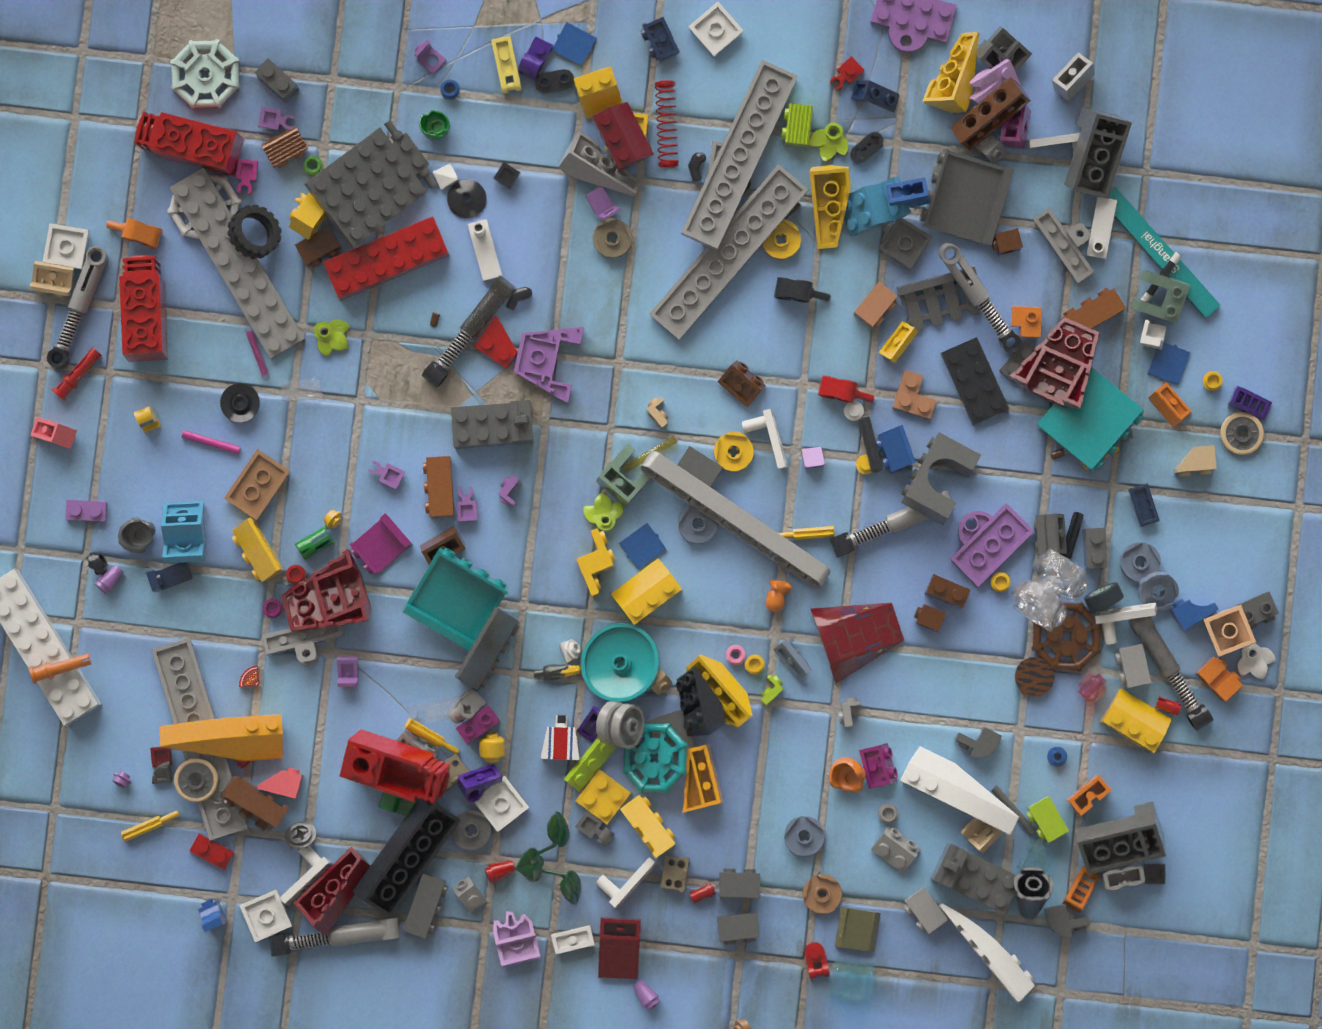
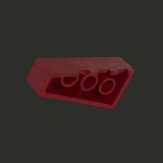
[294,846,371,936]

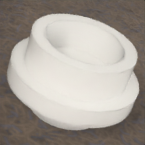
[844,401,864,421]

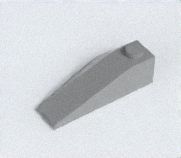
[558,130,640,196]

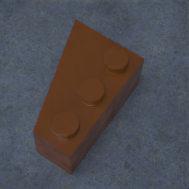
[219,776,289,831]

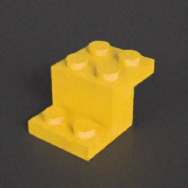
[576,528,616,598]

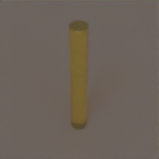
[623,435,678,472]

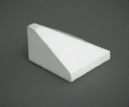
[433,164,459,190]

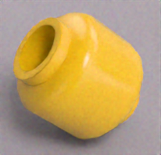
[479,732,505,762]

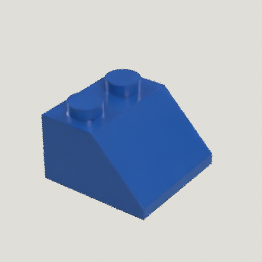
[876,425,916,473]

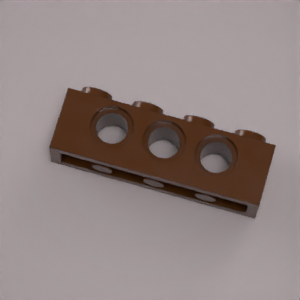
[950,77,1031,151]

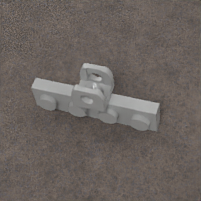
[1033,208,1094,283]
[262,625,344,666]

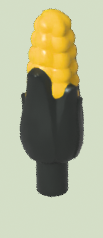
[533,664,581,680]

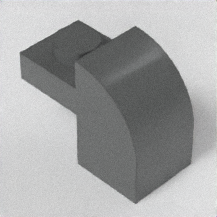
[954,727,1002,758]
[1044,904,1090,937]

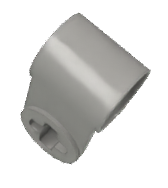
[449,687,486,724]

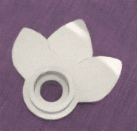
[1237,643,1276,679]

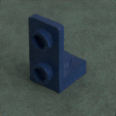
[851,80,900,112]
[146,562,193,593]

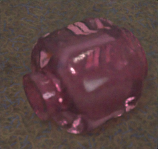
[1078,673,1107,702]

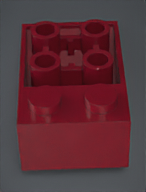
[598,917,641,979]

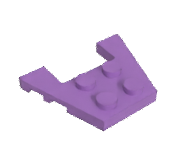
[514,326,584,403]

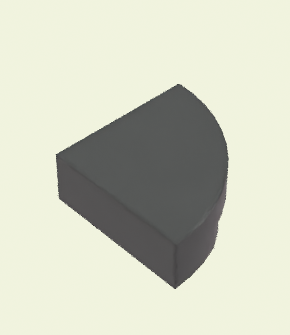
[152,761,172,784]

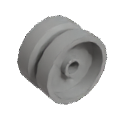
[596,701,645,749]

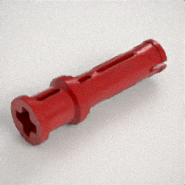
[51,347,102,402]

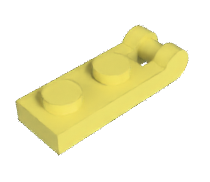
[491,36,522,94]

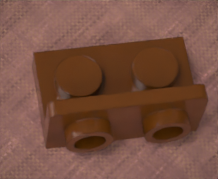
[717,360,766,407]

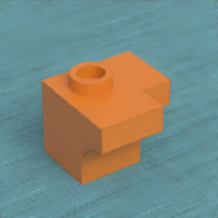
[1011,306,1042,338]

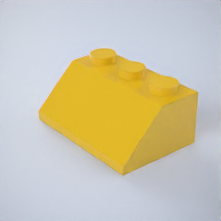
[232,517,284,583]
[611,559,682,626]
[1100,688,1172,753]

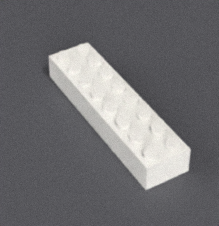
[0,569,102,726]

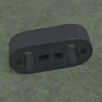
[850,132,884,164]

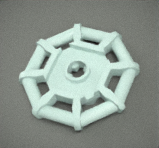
[170,39,241,109]

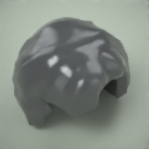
[118,517,156,553]

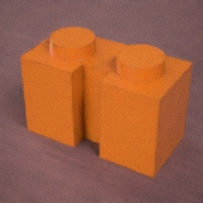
[1195,656,1243,702]
[1066,775,1112,816]

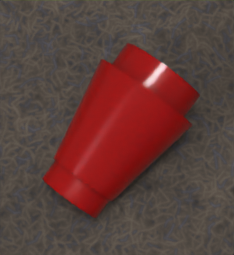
[485,860,516,883]

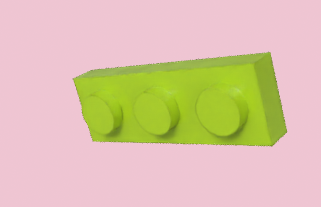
[564,738,617,792]

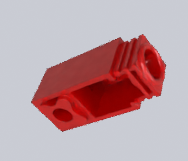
[134,111,244,177]
[119,255,168,362]
[339,729,451,804]

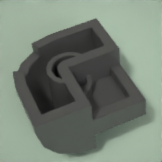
[977,26,1032,72]

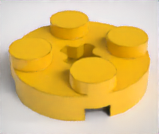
[762,220,801,260]
[714,432,754,472]

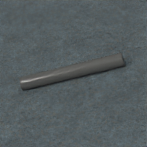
[991,785,1036,835]

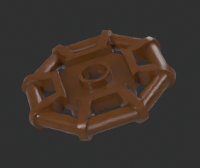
[1031,601,1102,672]

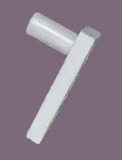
[1027,133,1080,154]
[1086,197,1117,259]
[468,219,502,282]
[742,409,788,469]
[1095,603,1157,644]
[280,846,332,905]
[595,857,657,909]

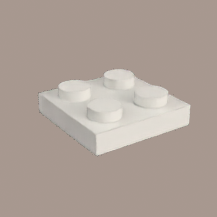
[688,2,744,57]
[43,224,90,270]
[474,776,529,832]
[239,889,293,942]

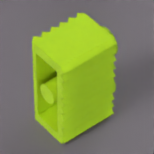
[781,103,813,148]

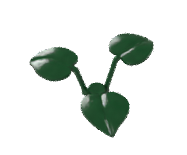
[515,811,581,905]

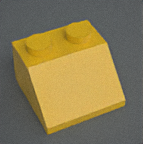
[574,66,622,120]

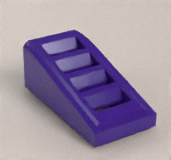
[1228,385,1272,420]

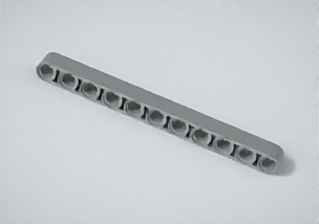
[641,451,831,589]

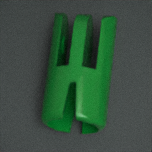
[295,526,335,560]

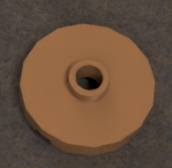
[802,874,842,914]

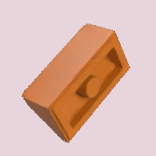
[1148,382,1192,427]

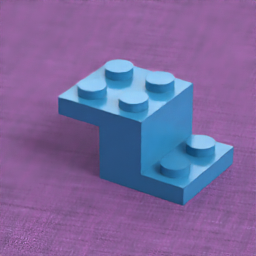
[844,176,912,236]
[161,501,206,564]

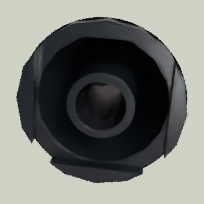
[1013,867,1054,919]

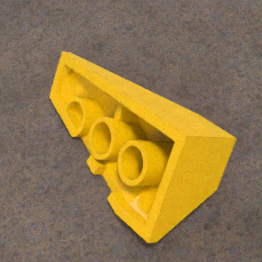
[923,32,980,113]
[809,165,851,249]

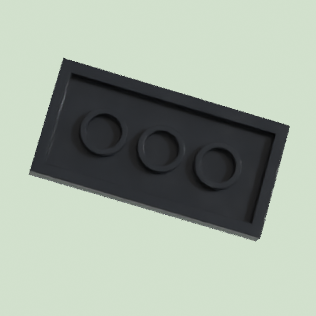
[940,337,1009,425]

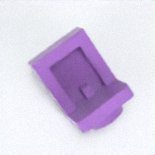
[498,475,520,507]
[337,656,359,689]

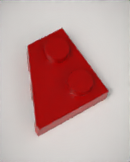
[474,315,518,369]

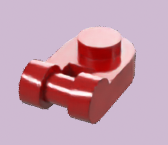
[805,942,830,980]

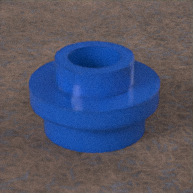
[440,80,460,100]
[1047,747,1067,767]

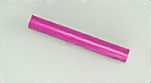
[181,430,241,454]

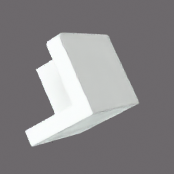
[1140,320,1167,350]

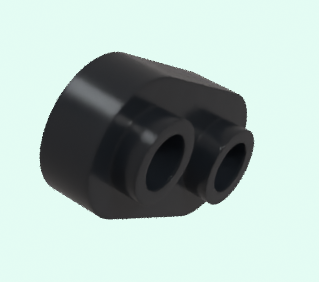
[535,69,574,94]

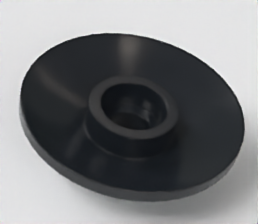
[447,179,487,219]
[220,383,260,423]

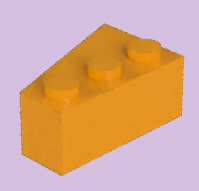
[683,744,724,813]

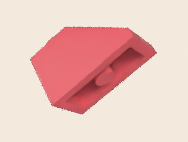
[30,417,77,449]
[257,767,304,799]

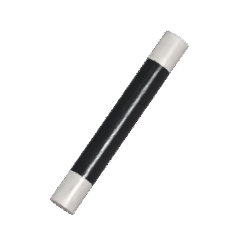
[1140,252,1182,302]

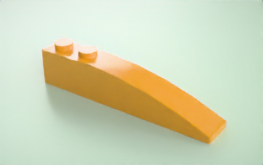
[159,714,283,761]

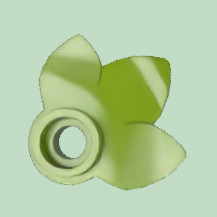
[809,123,849,161]
[313,319,350,357]
[583,493,623,532]

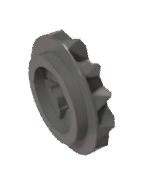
[285,821,317,850]

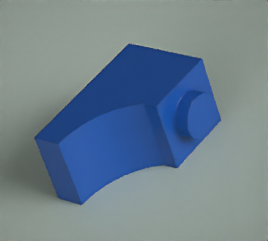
[886,177,931,207]
[1170,599,1218,631]
[198,899,228,932]

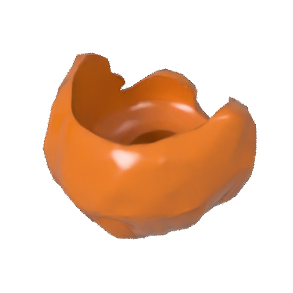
[829,757,866,793]

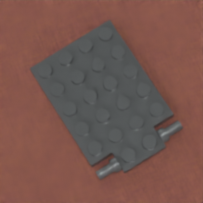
[304,120,437,249]

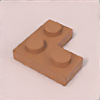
[892,370,936,420]

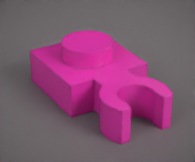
[236,159,259,195]

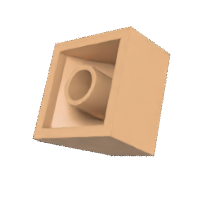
[1203,605,1256,657]

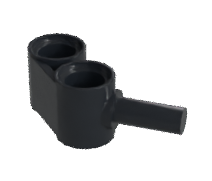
[774,277,831,303]

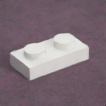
[551,925,595,954]

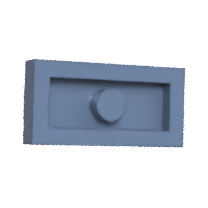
[773,638,812,680]

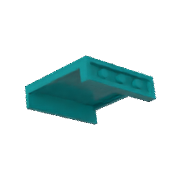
[1037,367,1144,472]
[403,548,509,651]

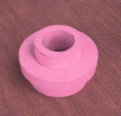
[726,645,746,665]

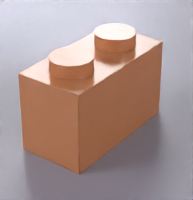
[853,281,897,329]

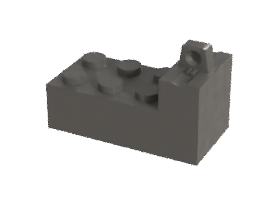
[1064,106,1132,199]
[451,400,534,449]
[1076,802,1166,874]
[930,842,1016,914]

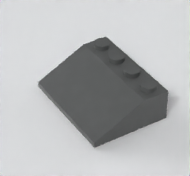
[455,607,520,690]

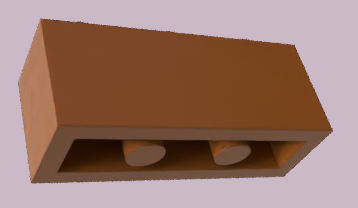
[1061,288,1126,329]
[423,456,455,518]

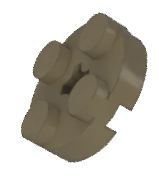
[593,218,632,258]

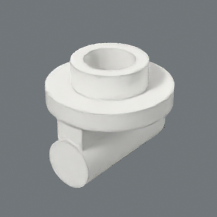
[559,639,581,663]

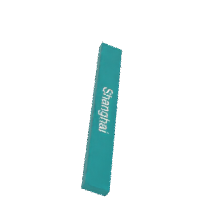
[1108,187,1220,319]

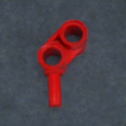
[818,376,874,403]

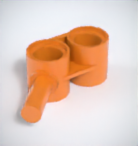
[106,218,163,249]

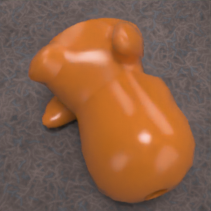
[765,580,792,612]

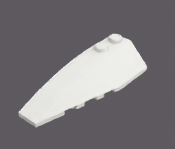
[900,747,1019,835]
[938,903,1035,1002]

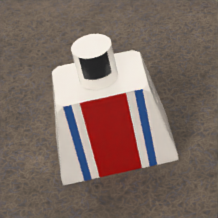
[541,715,580,760]

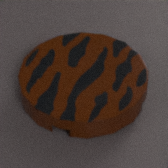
[1015,657,1055,696]

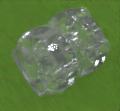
[1012,549,1088,631]

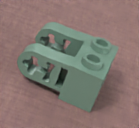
[1130,270,1190,323]
[596,444,651,507]

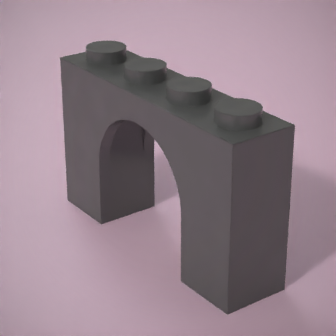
[901,432,981,525]

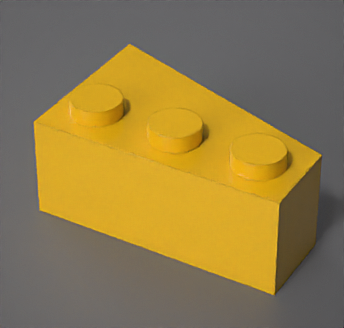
[289,192,327,240]
[620,794,676,858]

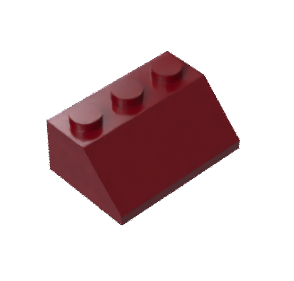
[592,102,654,172]

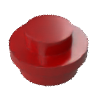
[286,565,306,585]

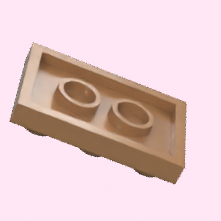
[224,449,291,521]

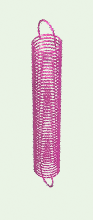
[245,328,270,380]

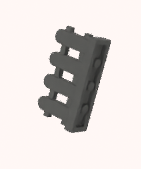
[896,266,981,331]

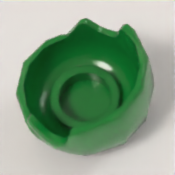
[419,110,451,140]

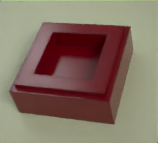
[150,747,173,768]

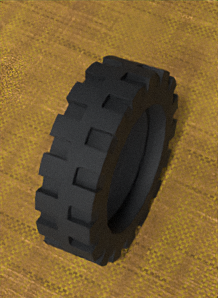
[227,205,282,259]

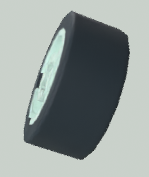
[1084,582,1124,613]

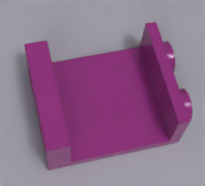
[349,513,412,575]

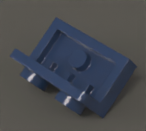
[640,17,680,63]

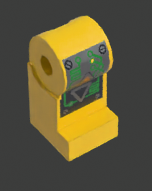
[134,406,161,433]

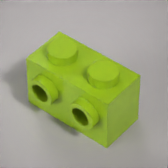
[1026,796,1069,843]

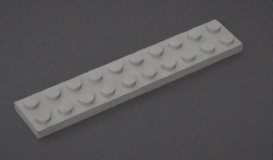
[681,60,798,251]
[649,164,809,340]
[169,168,305,359]
[151,638,248,841]

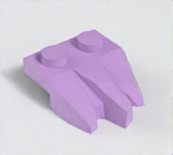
[969,59,1021,103]
[493,911,541,968]

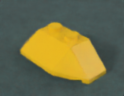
[686,654,753,728]

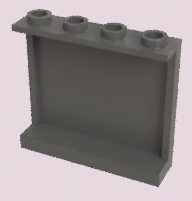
[919,149,1014,246]

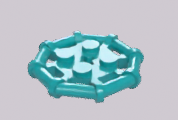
[622,723,688,794]

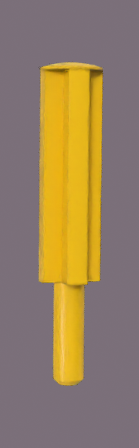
[779,526,835,540]
[404,718,459,754]
[121,811,180,842]

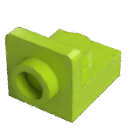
[761,675,783,706]

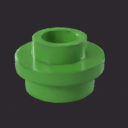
[303,156,323,176]

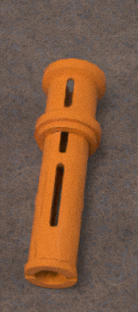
[29,653,92,685]

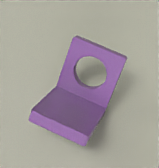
[414,40,446,74]
[585,186,621,220]

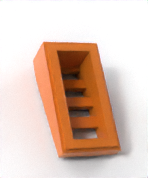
[1062,867,1100,913]

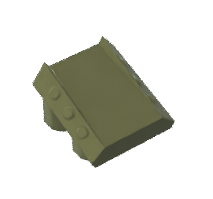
[835,907,881,952]

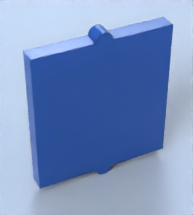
[551,22,597,67]
[1148,342,1191,385]
[620,523,666,569]

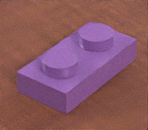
[65,500,107,522]

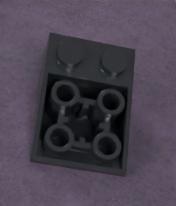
[676,667,726,736]

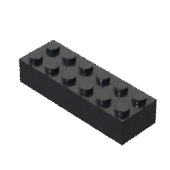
[352,798,460,918]

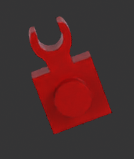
[830,56,865,90]

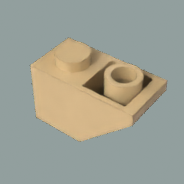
[1174,445,1217,477]

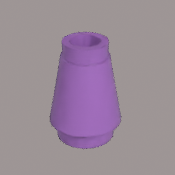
[95,565,124,594]
[633,980,660,1011]

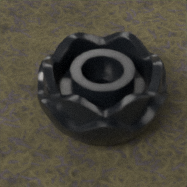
[86,552,108,575]

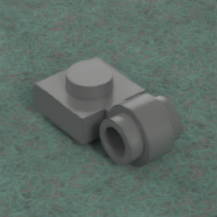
[575,811,614,846]

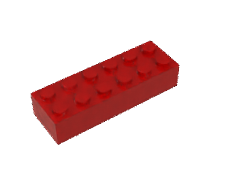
[323,216,450,301]

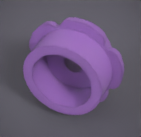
[112,771,131,788]

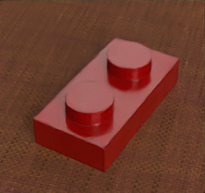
[189,833,235,870]

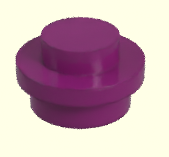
[263,598,283,618]

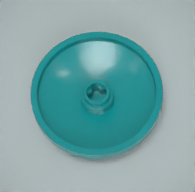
[581,623,660,703]

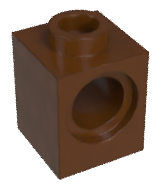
[992,228,1023,256]
[914,604,946,632]

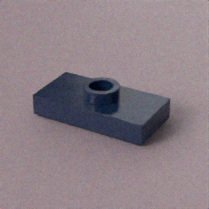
[1128,483,1160,527]

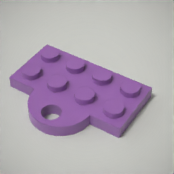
[870,0,957,53]
[950,503,1034,587]

